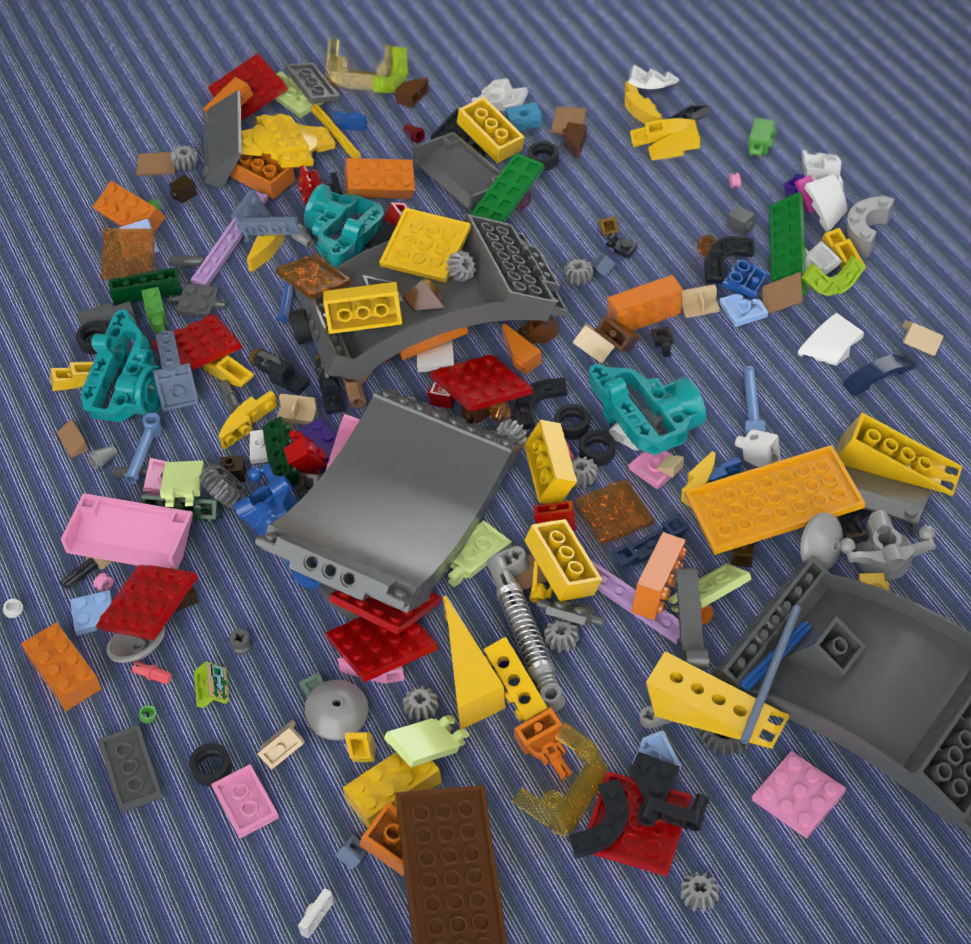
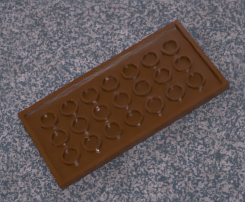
[395,785,507,944]

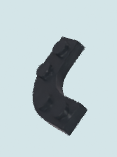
[704,236,755,284]
[514,377,568,429]
[838,508,874,544]
[569,779,628,859]

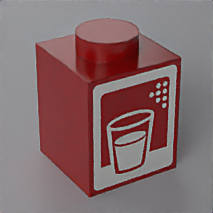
[427,381,455,409]

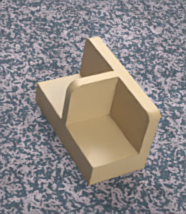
[682,284,720,318]
[902,320,944,356]
[573,322,615,363]
[277,394,318,425]
[257,720,305,770]

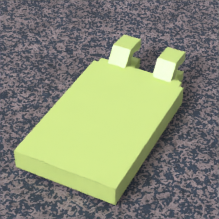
[275,71,324,118]
[160,461,204,507]
[445,520,512,587]
[668,563,752,613]
[384,715,469,767]

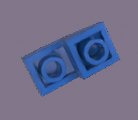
[332,110,367,130]
[708,456,741,483]

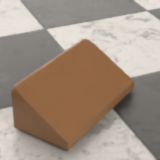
[57,419,88,458]

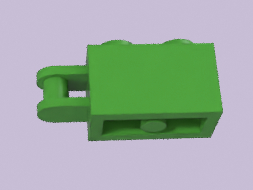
[748,118,777,158]
[141,287,168,334]

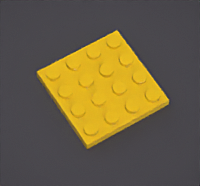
[379,208,471,283]

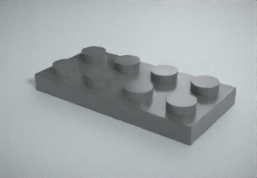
[285,62,340,104]
[98,725,163,814]

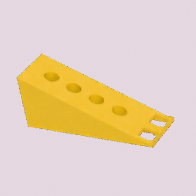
[836,412,963,496]
[443,596,505,729]
[646,651,789,749]

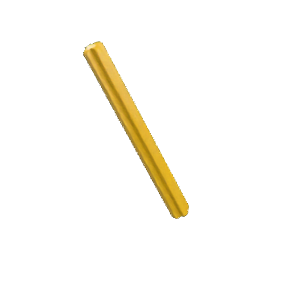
[311,104,361,159]

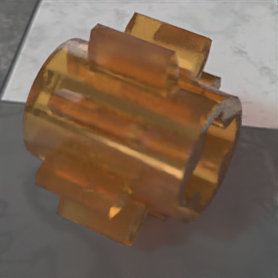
[697,235,718,256]
[488,402,512,422]

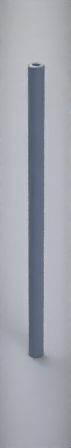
[740,605,801,744]

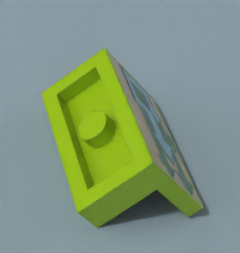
[194,661,229,708]

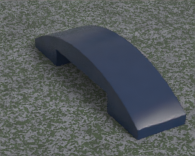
[843,353,916,396]
[611,514,689,568]

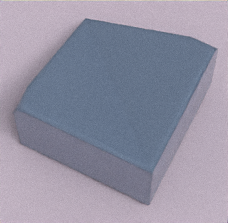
[591,252,616,276]
[335,834,367,870]

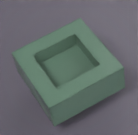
[299,673,323,697]

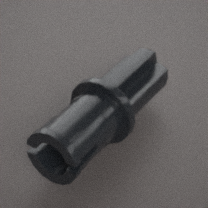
[61,558,98,590]

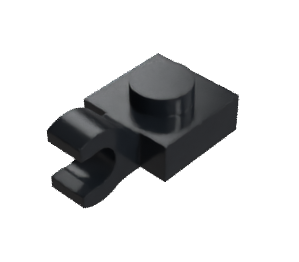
[606,233,638,259]
[651,327,673,357]

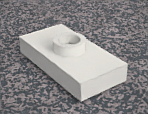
[250,430,268,464]
[298,888,334,939]

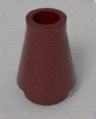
[404,124,425,143]

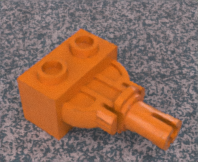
[514,708,573,780]

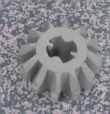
[170,145,199,171]
[446,251,476,282]
[563,257,593,286]
[495,419,527,447]
[571,456,598,488]
[544,619,579,654]
[403,685,439,722]
[680,871,719,913]

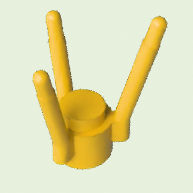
[529,561,553,604]

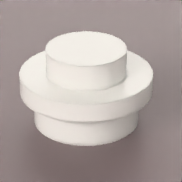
[3,599,24,618]

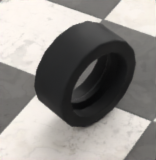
[527,141,559,171]
[289,308,312,344]
[76,321,108,355]
[554,404,590,440]
[579,430,615,467]
[189,743,232,787]

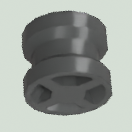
[229,629,252,655]

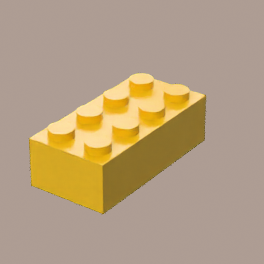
[457,97,524,163]
[323,282,402,334]
[524,420,577,504]
[524,519,602,602]
[343,752,442,828]

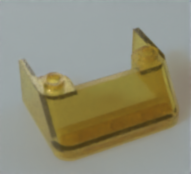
[325,38,395,91]
[511,722,609,836]

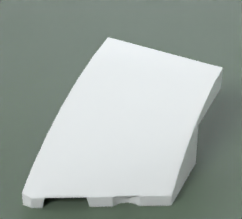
[628,65,680,89]
[472,78,528,111]
[802,150,843,188]
[804,175,848,233]
[805,241,842,275]
[798,313,864,366]
[417,340,454,372]

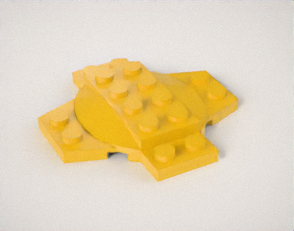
[241,114,335,168]

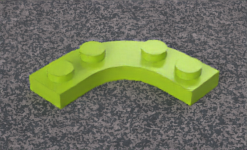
[373,46,408,94]
[801,256,866,296]

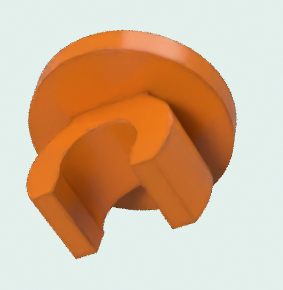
[701,604,713,624]

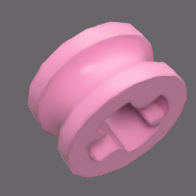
[729,172,741,189]
[93,573,114,592]

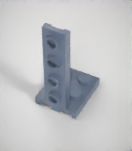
[231,190,303,242]
[153,331,199,412]

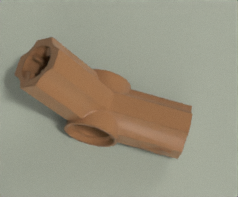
[343,369,374,409]

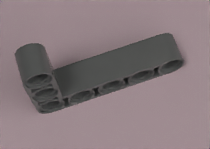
[675,568,709,670]

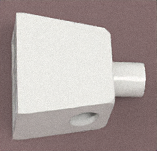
[735,429,781,467]

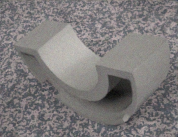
[845,196,895,257]

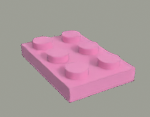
[211,764,279,839]

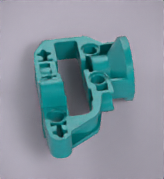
[304,184,384,269]
[81,309,162,423]
[589,364,706,455]

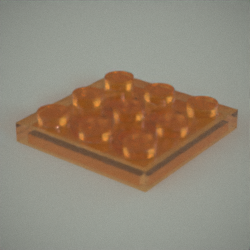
[101,228,155,280]
[275,254,351,299]
[575,478,654,546]

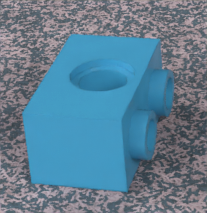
[505,102,542,131]

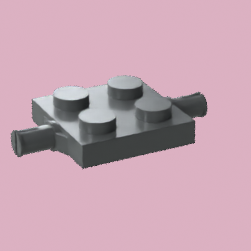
[169,284,227,318]
[537,599,605,627]

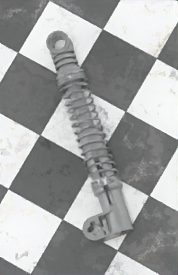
[487,546,565,712]

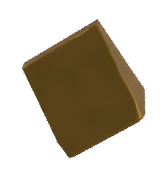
[598,216,619,236]

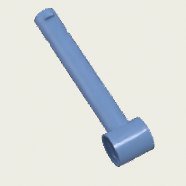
[743,366,765,437]
[124,413,162,484]

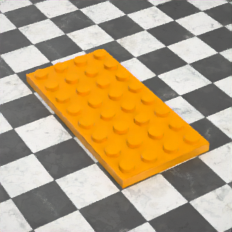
[685,445,865,555]

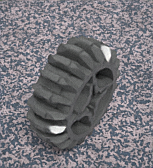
[199,463,248,509]
[698,728,753,757]

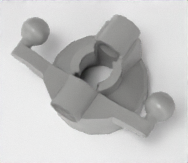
[840,510,936,580]

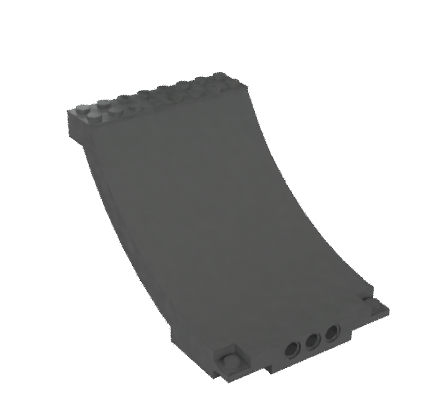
[295,214,569,380]
[255,388,523,613]
[711,556,971,838]

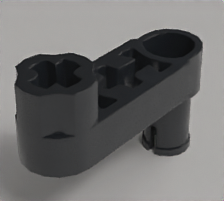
[636,794,710,831]

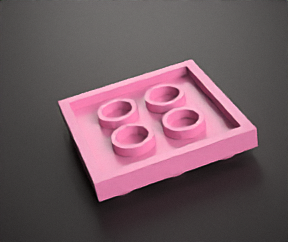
[752,751,846,839]

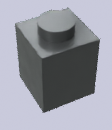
[727,205,755,236]

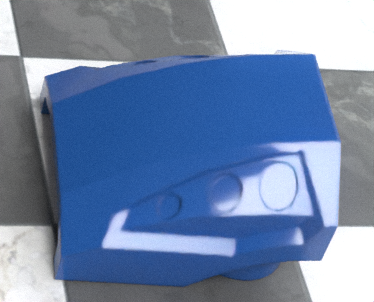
[721,260,770,298]

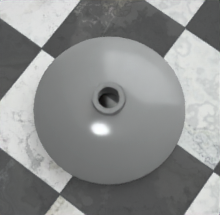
[800,513,843,571]
[106,627,165,663]
[305,680,368,741]

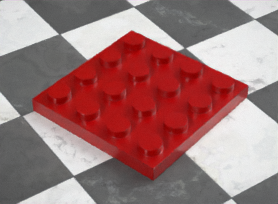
[207,53,288,122]
[151,314,242,371]
[430,354,533,412]
[96,565,198,641]
[329,590,441,635]
[325,617,438,683]
[587,771,692,877]

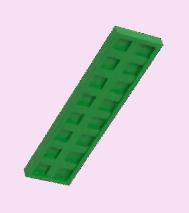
[470,153,545,223]
[770,192,807,296]

